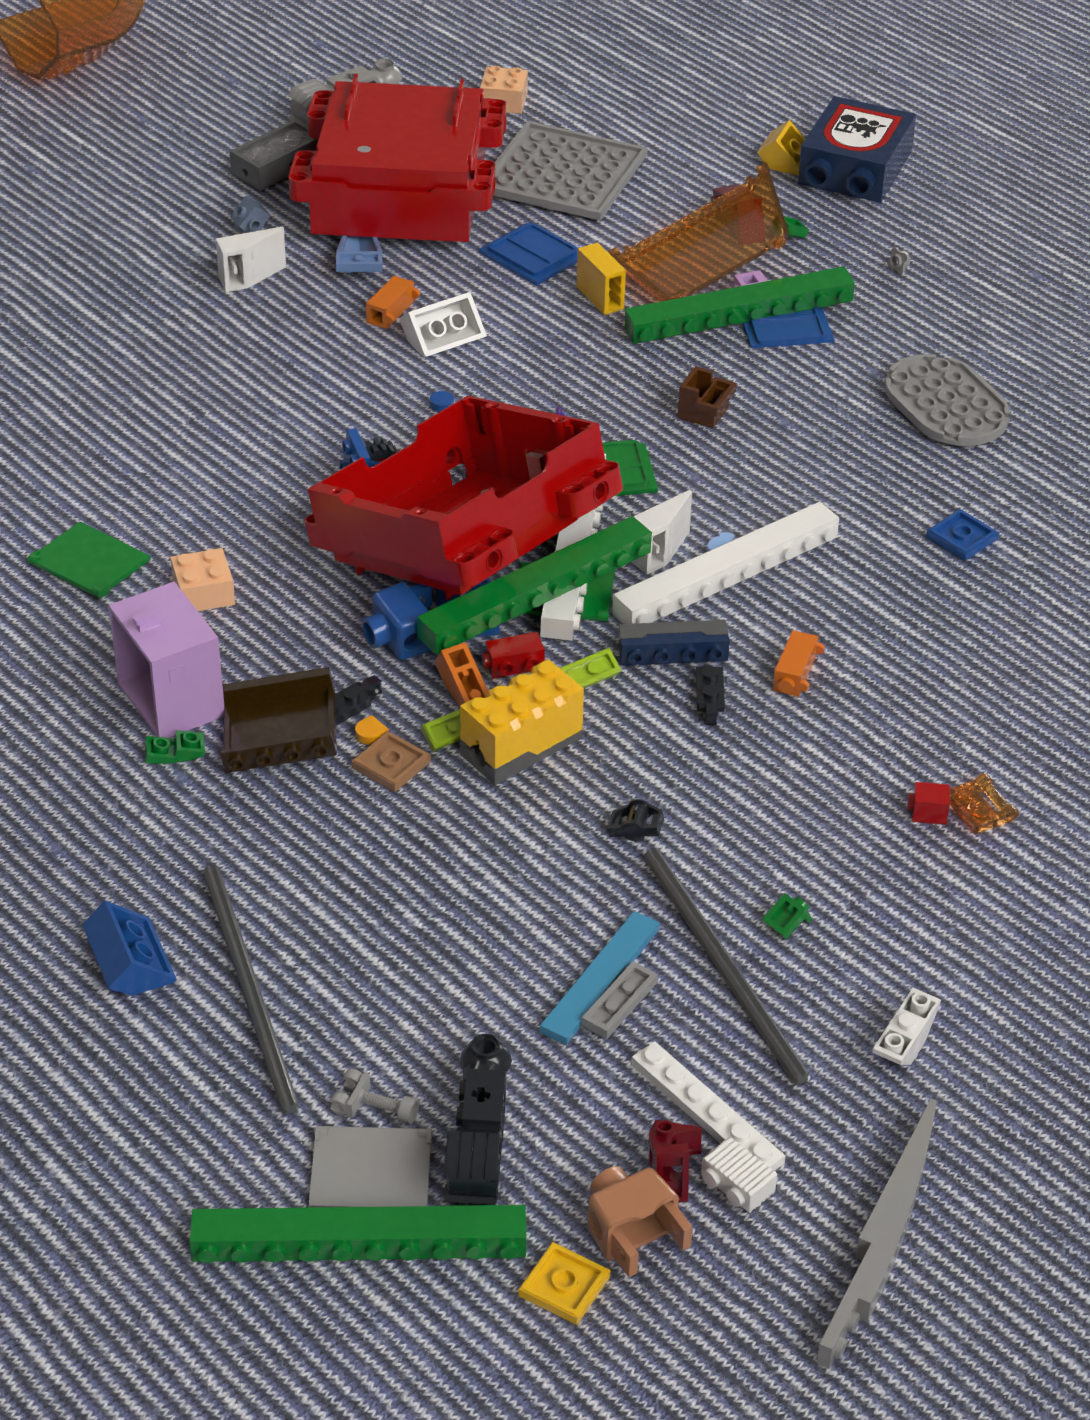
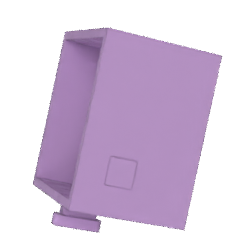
[109,581,224,738]

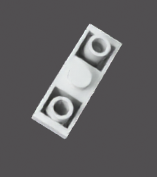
[872,988,941,1065]

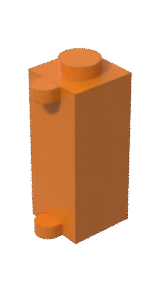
[366,276,420,329]
[773,630,825,697]

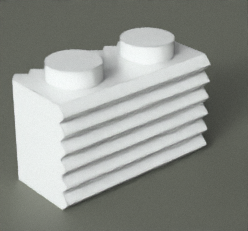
[701,1137,777,1213]

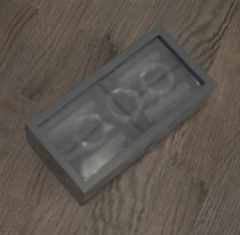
[230,119,319,191]

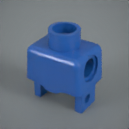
[362,581,432,660]

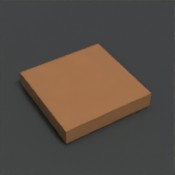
[352,731,431,792]

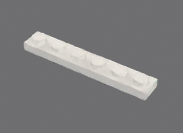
[631,1042,785,1171]

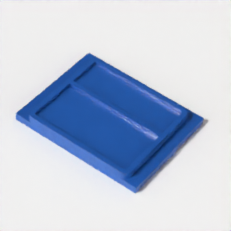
[479,223,578,286]
[743,307,834,348]

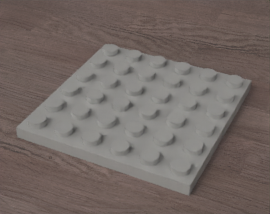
[494,121,648,221]

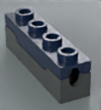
[618,620,730,666]

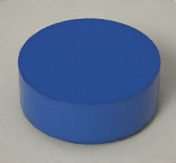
[430,391,454,412]

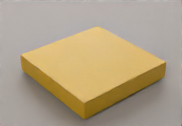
[519,1242,611,1325]

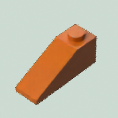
[435,642,488,706]

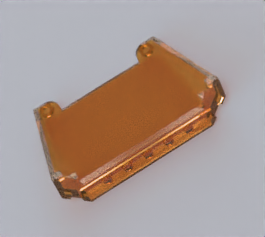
[608,162,789,302]

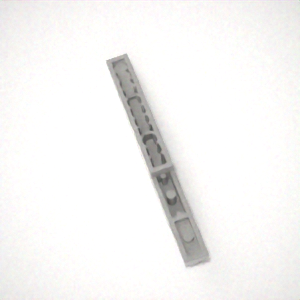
[817,1099,937,1369]

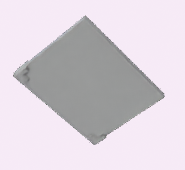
[308,1126,433,1207]

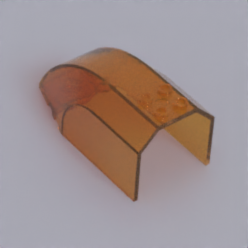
[0,0,145,80]

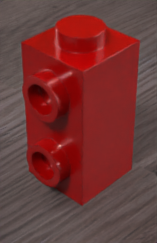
[481,632,545,679]

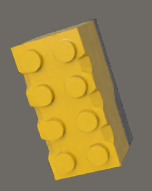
[460,659,584,785]

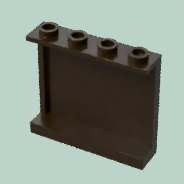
[220,667,337,773]

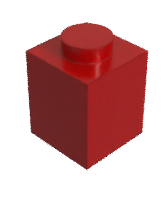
[907,782,950,825]

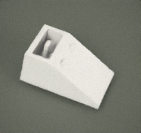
[216,227,286,292]
[632,490,692,575]

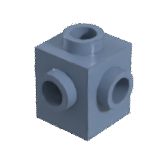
[230,195,271,234]

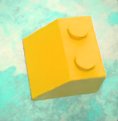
[757,120,805,175]

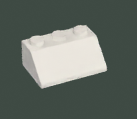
[399,292,487,358]

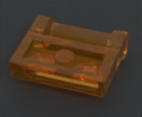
[950,773,1019,835]

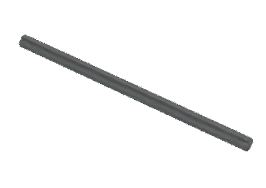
[645,849,809,1085]
[204,865,299,1115]

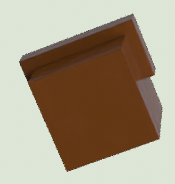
[678,366,737,429]

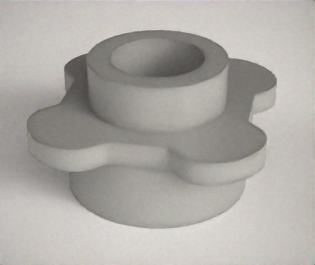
[887,247,910,274]

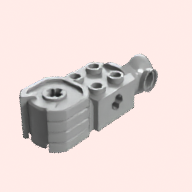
[288,58,402,126]

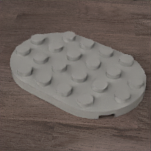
[885,354,1010,448]

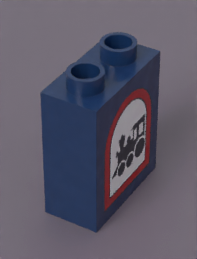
[798,96,916,203]

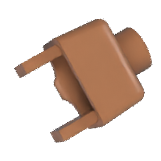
[587,1166,693,1277]

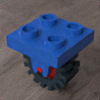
[340,428,398,470]

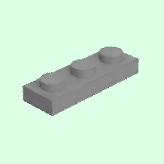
[581,961,658,1039]

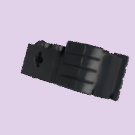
[444,1034,512,1205]

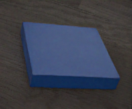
[926,509,999,561]

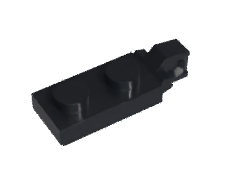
[695,666,725,726]
[335,675,382,726]

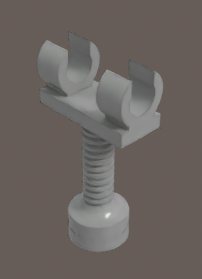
[329,1069,419,1124]

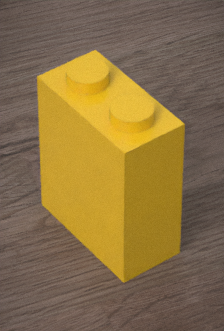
[577,242,626,315]

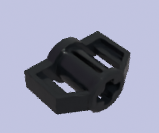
[607,799,664,842]

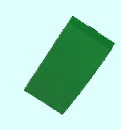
[144,730,205,764]

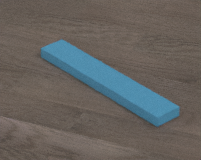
[540,911,660,1045]

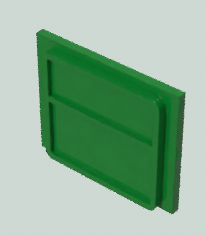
[602,440,658,496]

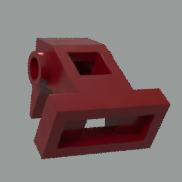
[648,1119,702,1203]

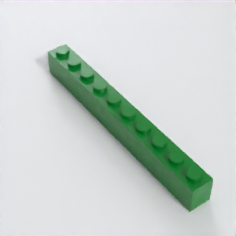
[625,266,855,344]
[417,516,652,655]
[190,1205,526,1263]

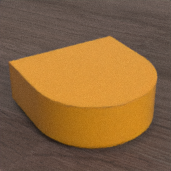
[355,715,389,745]

